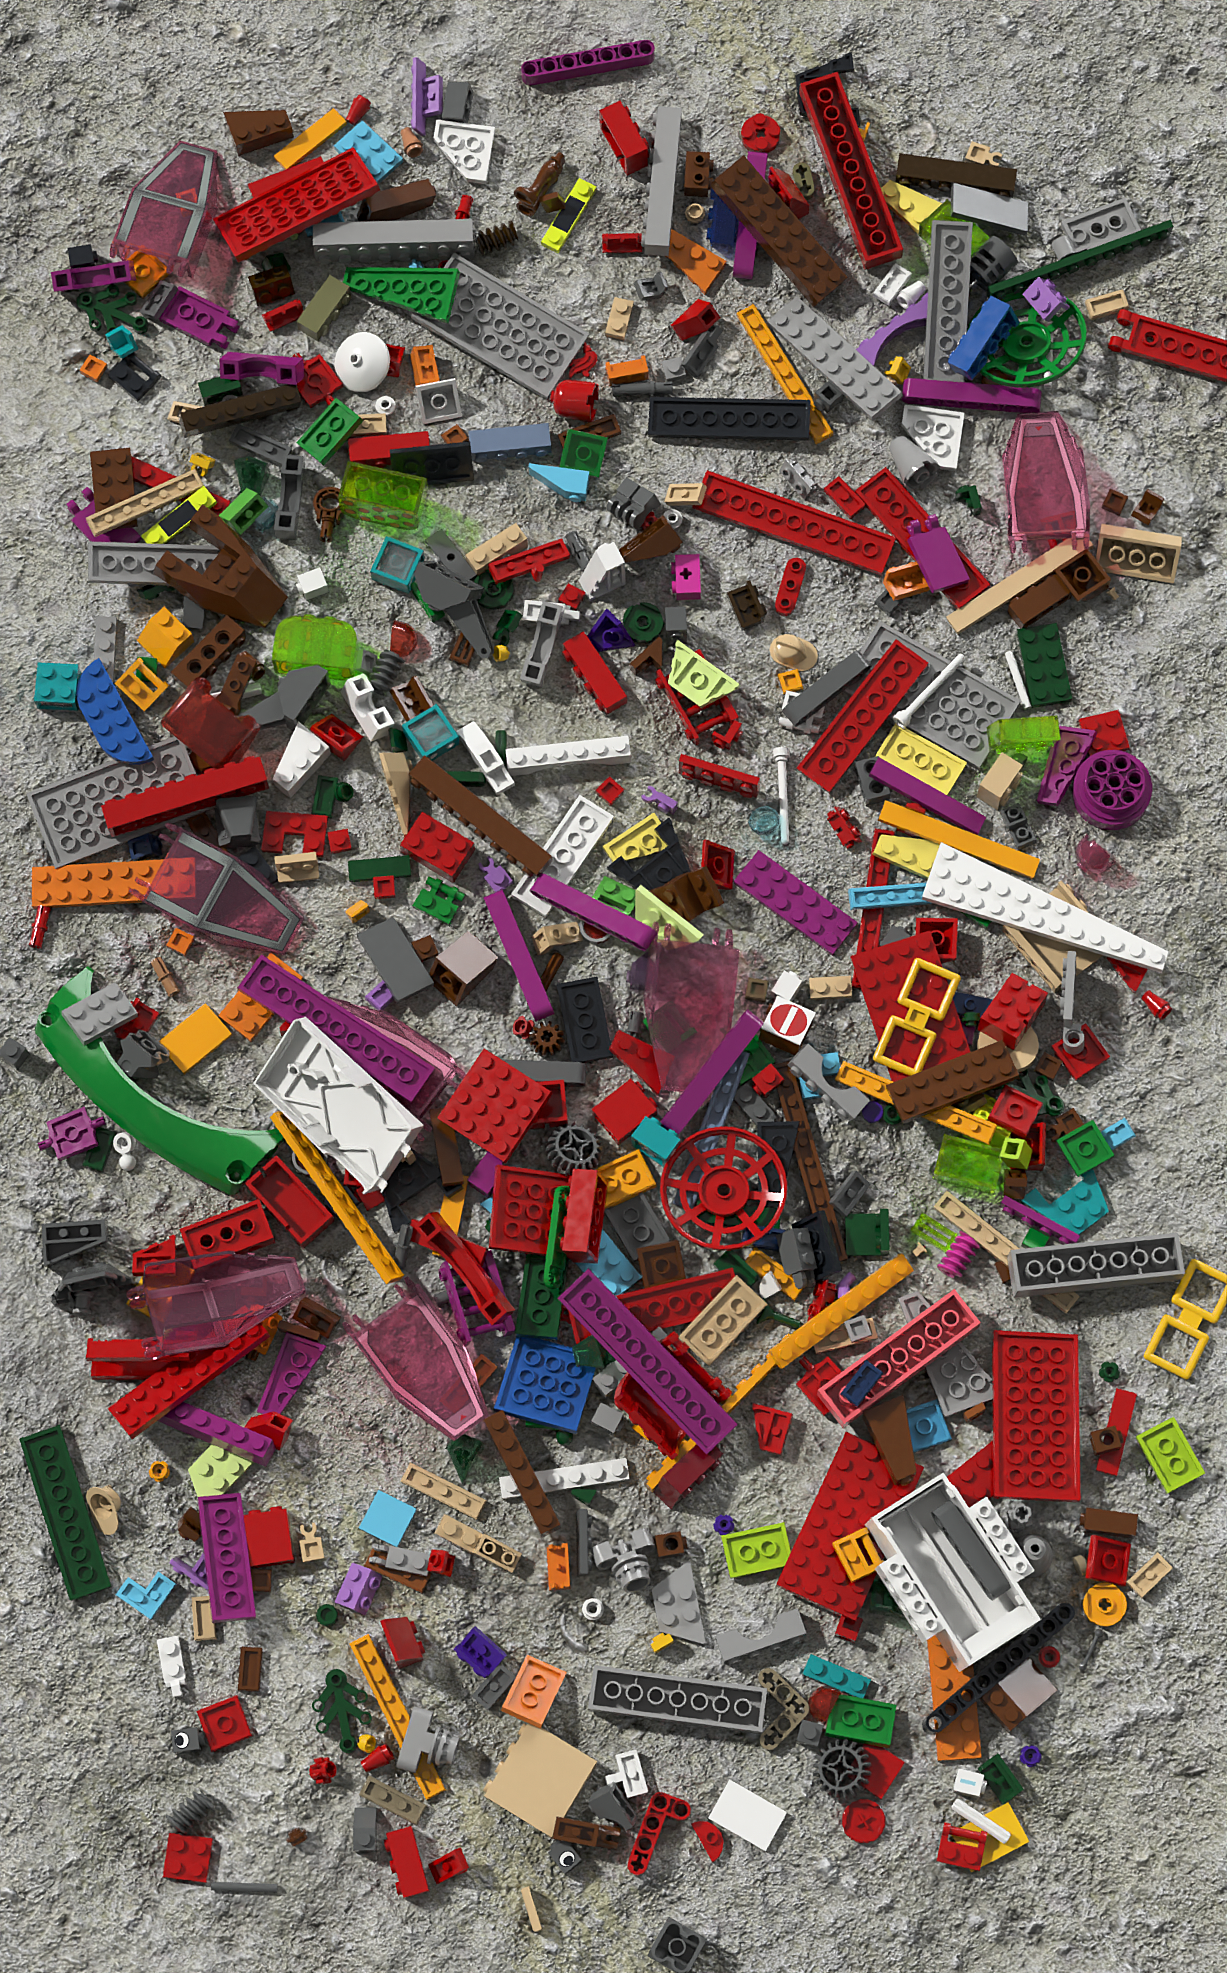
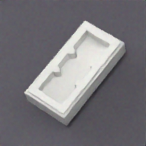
[873,263,912,306]

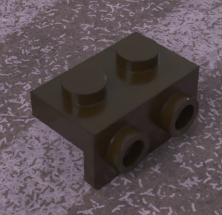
[248,264,295,306]
[726,580,767,631]

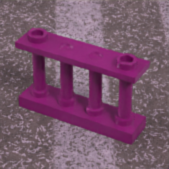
[438,1250,515,1347]

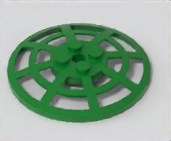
[967,288,1087,388]

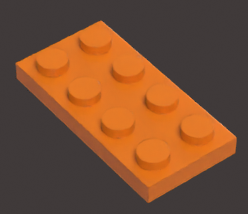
[218,953,303,1042]

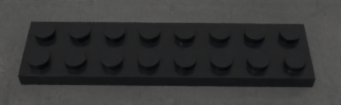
[648,397,811,441]

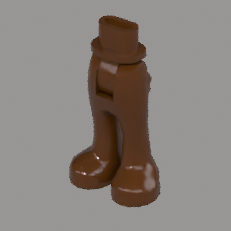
[514,152,565,217]

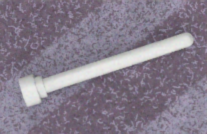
[893,654,965,729]
[773,747,790,845]

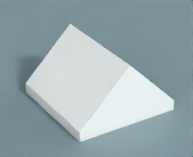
[416,378,462,424]

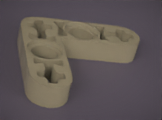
[758,1668,809,1751]

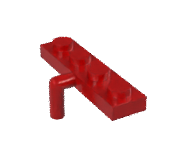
[488,538,570,584]

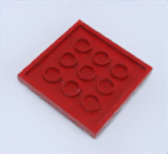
[437,1048,553,1163]
[489,1164,572,1260]

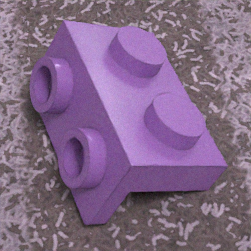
[1023,277,1070,322]
[335,1563,382,1615]

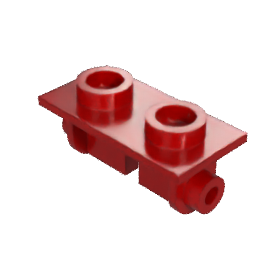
[602,233,642,253]
[262,299,304,332]
[827,806,862,849]
[807,1280,837,1322]

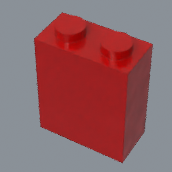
[592,1078,658,1146]
[244,1506,295,1569]

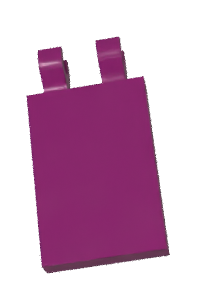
[159,286,240,350]
[66,487,142,543]
[907,514,970,594]

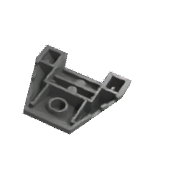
[50,1262,137,1306]

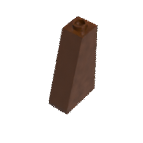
[357,179,436,222]
[862,1395,916,1486]

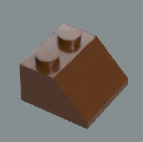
[1054,548,1111,602]

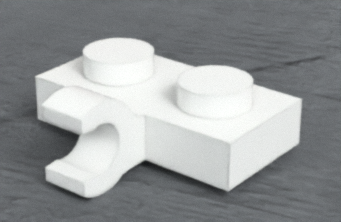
[605,1750,648,1798]

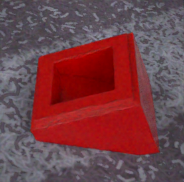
[356,1186,385,1211]

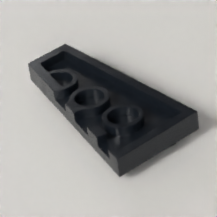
[757,1121,800,1207]

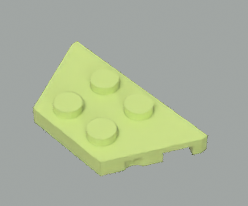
[668,640,741,708]
[635,885,704,950]
[188,1445,255,1497]

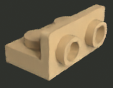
[274,852,319,883]

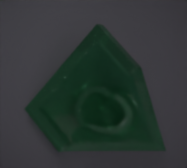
[234,456,270,496]
[572,1335,616,1368]
[445,1433,485,1484]
[868,1579,907,1620]

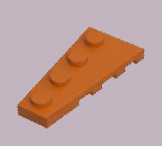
[665,229,726,295]

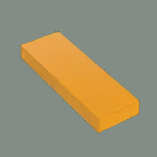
[745,1248,806,1301]

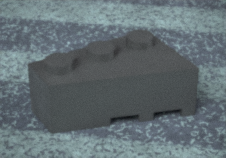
[41,1219,109,1267]

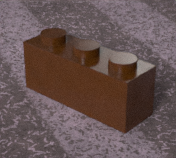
[1008,574,1072,629]

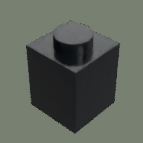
[67,244,99,269]

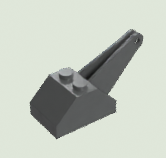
[414,561,494,658]
[226,665,331,737]

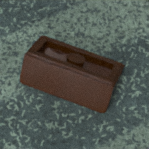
[292,1297,341,1339]

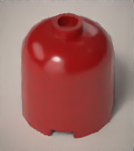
[550,380,599,422]

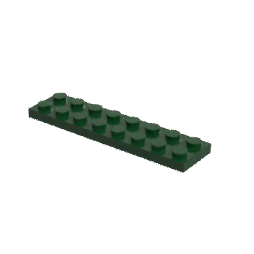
[19,1425,112,1601]

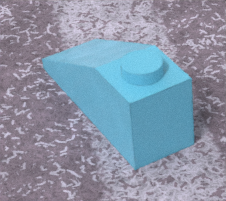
[529,463,590,502]

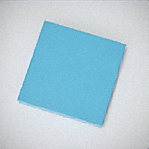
[359,1490,417,1547]

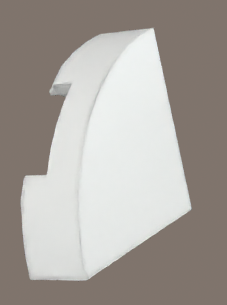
[759,1271,782,1299]

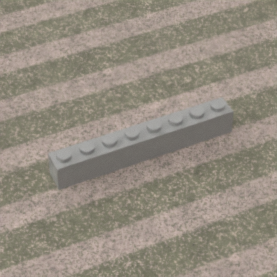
[641,106,682,256]

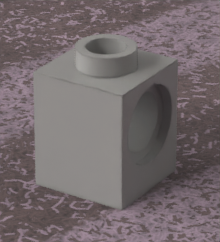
[591,1403,626,1436]

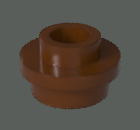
[286,1827,308,1847]

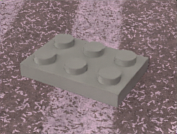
[62,982,138,1046]

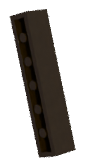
[895,153,1017,198]
[178,384,302,438]

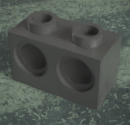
[665,607,687,647]
[854,756,893,806]

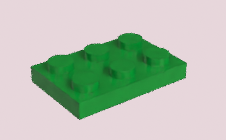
[296,398,364,466]
[825,1693,897,1748]

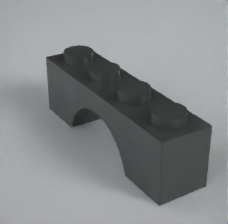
[274,454,305,540]

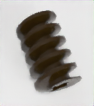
[474,221,519,256]

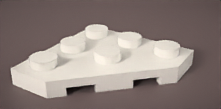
[434,120,495,184]
[902,404,964,471]

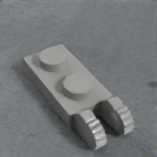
[369,1544,430,1577]

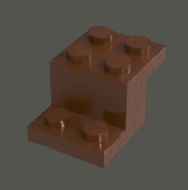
[649,866,724,922]

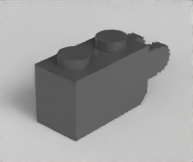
[776,1228,817,1289]

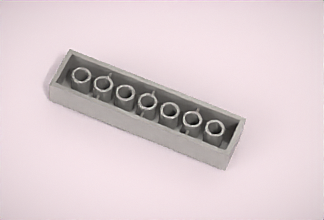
[313,219,475,264]
[1007,1233,1185,1298]
[588,1665,767,1735]

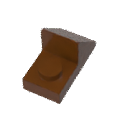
[630,637,662,676]
[1003,1169,1027,1199]

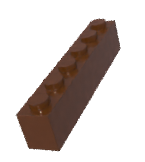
[483,1410,561,1538]

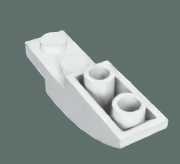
[456,721,515,795]

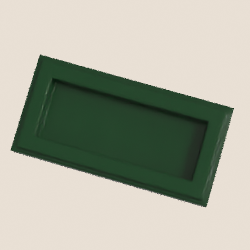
[311,775,339,819]
[83,1127,117,1172]

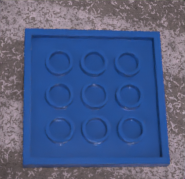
[494,1337,600,1434]

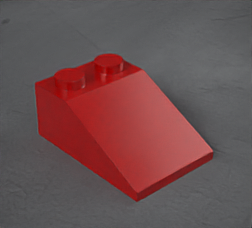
[380,1617,426,1669]

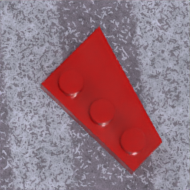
[609,1030,674,1095]

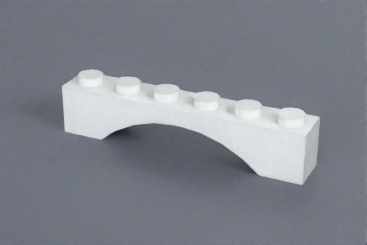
[506,736,631,776]

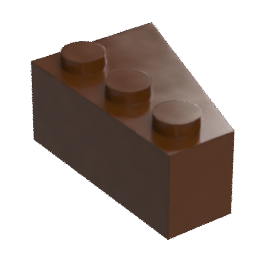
[223,110,294,156]

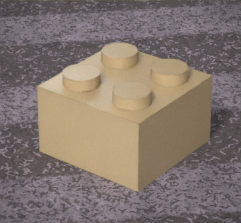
[977,752,1023,811]

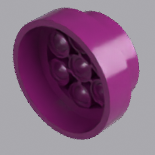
[1072,750,1152,830]

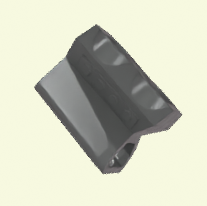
[214,796,260,849]
[117,1030,170,1079]
[647,1917,707,1973]

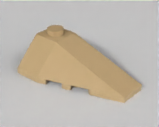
[379,752,413,838]

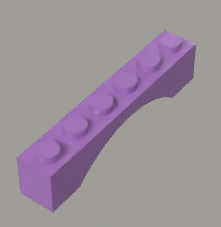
[856,292,928,367]

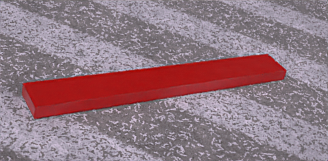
[852,828,895,989]

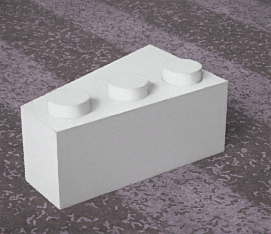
[579,542,626,601]
[273,721,331,799]

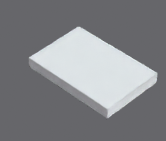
[708,1780,787,1852]

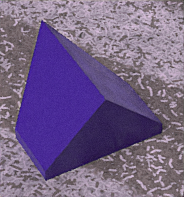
[587,609,636,652]

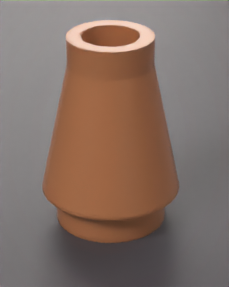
[400,127,423,158]

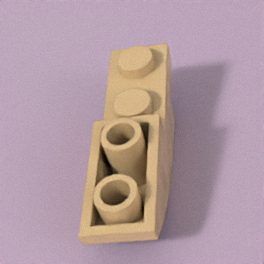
[434,1514,522,1573]

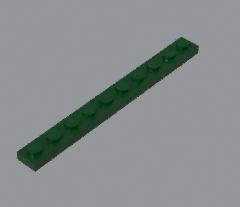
[986,219,1174,300]

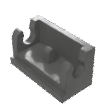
[442,82,473,124]

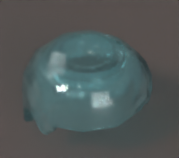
[748,806,780,837]

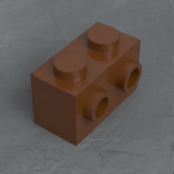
[684,151,714,197]

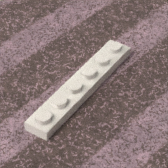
[499,1458,630,1500]

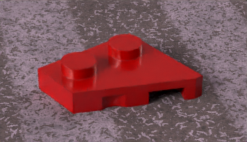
[132,1235,176,1277]
[752,1403,793,1456]

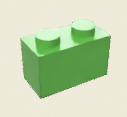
[219,488,269,535]

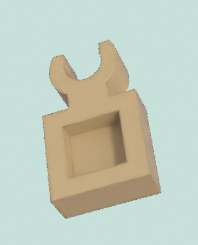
[965,141,1002,167]
[300,1523,325,1563]

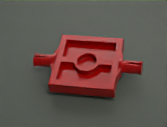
[292,352,343,409]
[796,1356,842,1417]

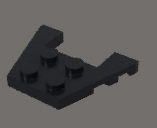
[795,52,861,127]
[606,818,691,891]
[382,1148,464,1235]

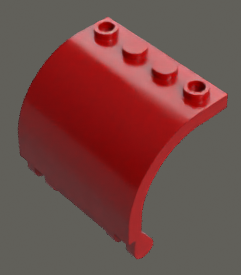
[614,1331,732,1460]

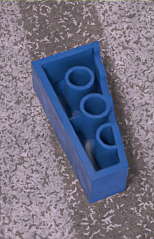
[948,296,1020,380]

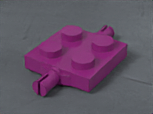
[38,1106,107,1161]

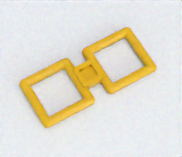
[873,958,961,1076]
[1144,1259,1227,1380]

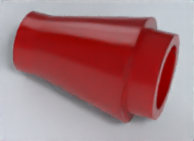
[345,95,371,126]
[1141,990,1172,1020]
[361,1744,395,1773]

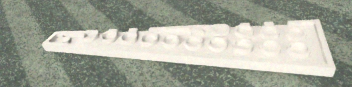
[922,842,1169,973]

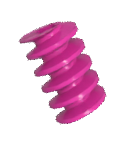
[937,1231,981,1278]

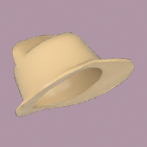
[770,634,818,671]
[86,1485,121,1535]

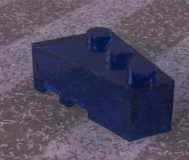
[706,188,737,247]

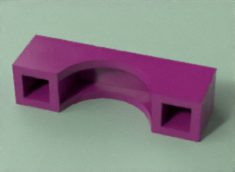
[51,260,136,292]
[219,352,304,385]

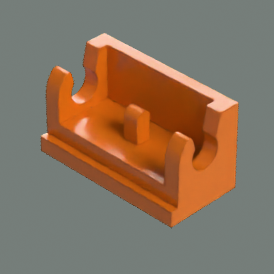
[410,345,440,386]
[605,355,649,387]
[547,1543,571,1591]

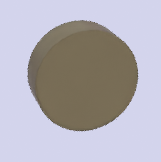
[1072,1555,1087,1578]

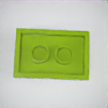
[1135,1417,1205,1494]
[721,1522,791,1579]

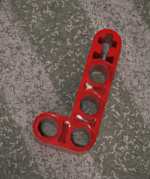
[627,1792,691,1876]

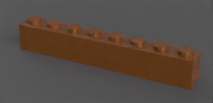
[409,755,553,879]

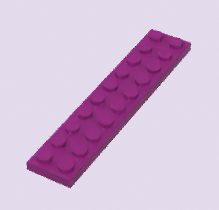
[237,954,435,1104]
[557,1268,738,1454]

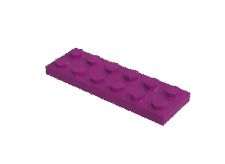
[733,850,858,956]
[197,1493,256,1623]

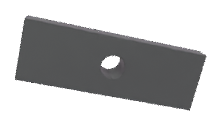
[425,529,477,581]
[576,1509,592,1576]

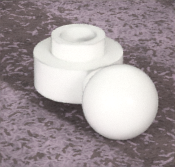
[113,1132,136,1171]

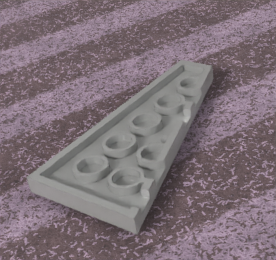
[898,1291,993,1418]

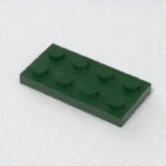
[1016,623,1072,708]
[515,1254,569,1340]

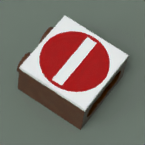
[758,996,816,1055]

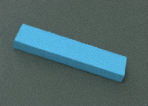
[848,883,931,910]

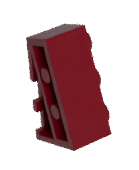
[653,1444,723,1510]

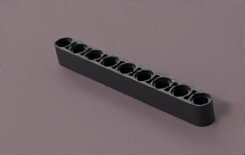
[922,1603,1075,1735]

